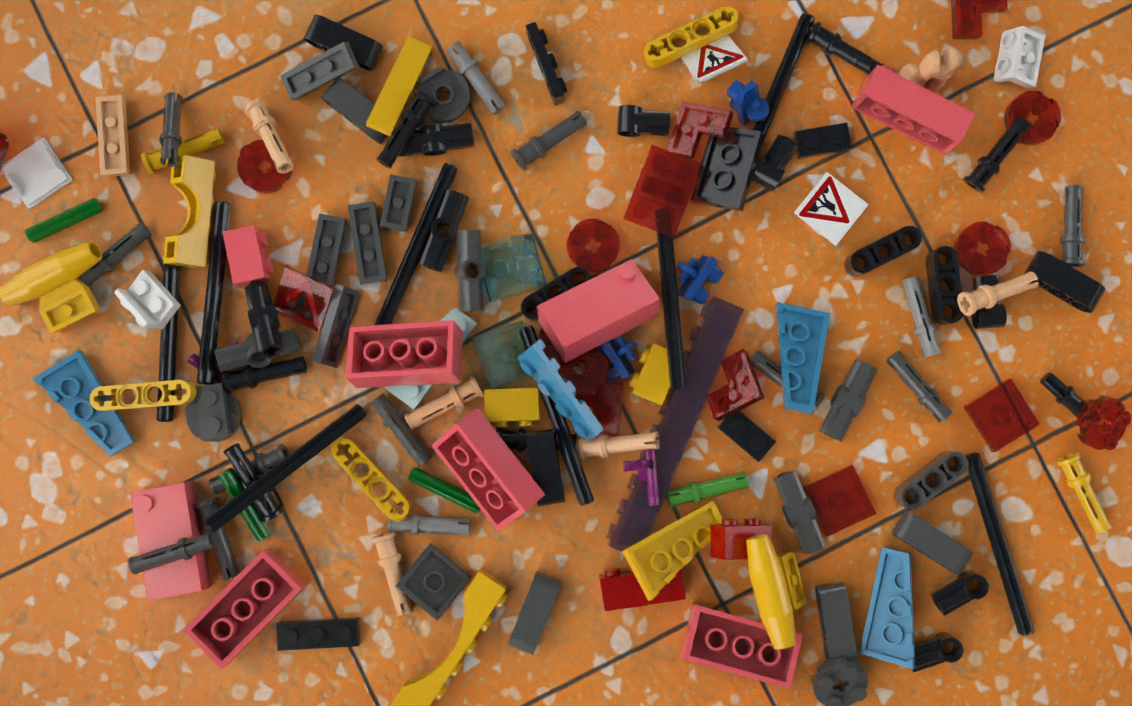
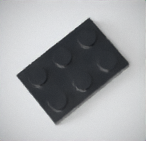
[691,125,764,211]

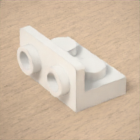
[993,26,1045,89]
[114,270,181,329]

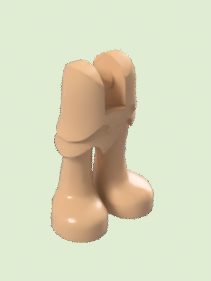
[898,49,959,92]

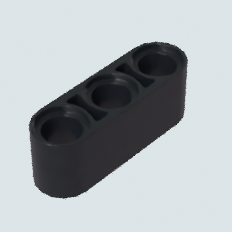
[303,14,383,71]
[844,226,922,277]
[925,246,964,325]
[1024,251,1106,313]
[521,267,591,321]
[526,429,565,507]

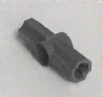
[454,230,485,311]
[214,328,301,372]
[819,360,877,442]
[773,470,826,554]

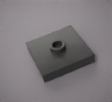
[395,543,472,621]

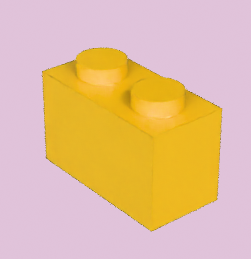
[629,343,670,406]
[484,388,540,427]

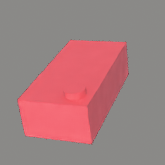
[850,65,976,154]
[537,259,660,363]
[346,320,463,388]
[432,408,545,531]
[130,481,211,601]
[183,548,307,670]
[679,604,803,689]

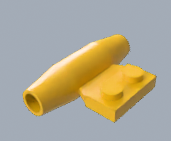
[0,241,103,334]
[746,534,807,649]

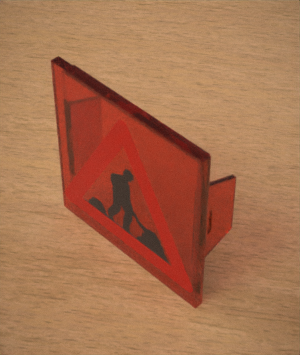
[274,266,334,333]

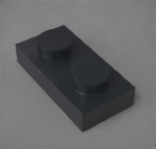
[793,122,852,159]
[717,407,776,462]

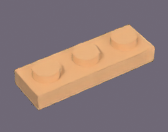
[95,95,131,177]

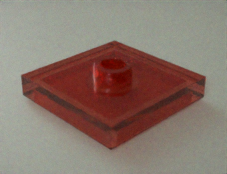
[963,379,1040,452]
[803,465,876,536]

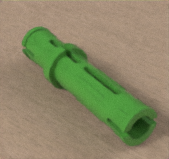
[666,471,749,507]

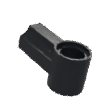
[617,105,671,137]
[752,134,798,192]
[971,275,1007,329]
[930,571,989,616]
[911,632,964,672]

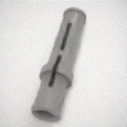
[446,41,506,115]
[902,276,941,357]
[388,513,471,536]

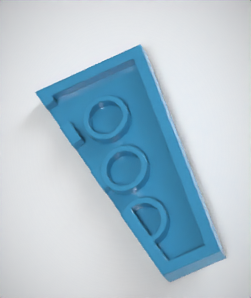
[776,302,830,415]
[517,339,604,441]
[32,351,137,456]
[859,547,915,669]

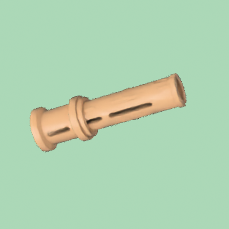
[244,99,294,174]
[957,271,1039,316]
[404,375,484,430]
[576,431,660,460]
[371,531,413,616]

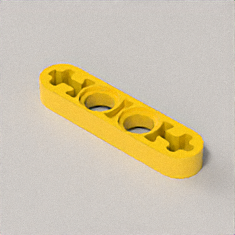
[643,6,738,68]
[89,380,197,411]
[331,438,410,522]

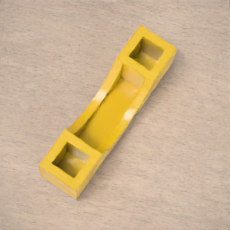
[163,155,216,268]

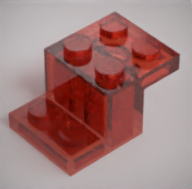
[623,145,702,238]

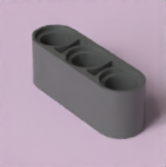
[321,78,388,145]
[894,451,969,509]
[891,511,973,576]
[508,571,562,655]
[815,582,857,661]

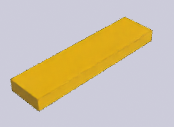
[366,36,433,137]

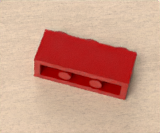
[599,568,686,612]

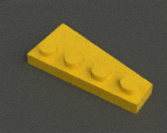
[622,501,723,601]

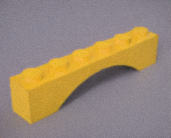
[390,568,508,706]

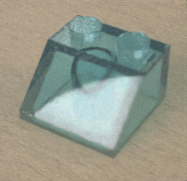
[481,234,547,302]
[472,320,528,389]

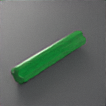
[25,198,103,243]
[408,467,480,513]
[219,468,271,541]

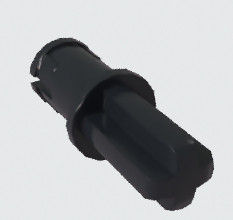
[1040,372,1090,418]

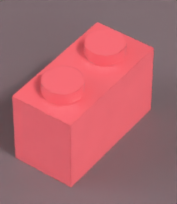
[223,225,273,287]

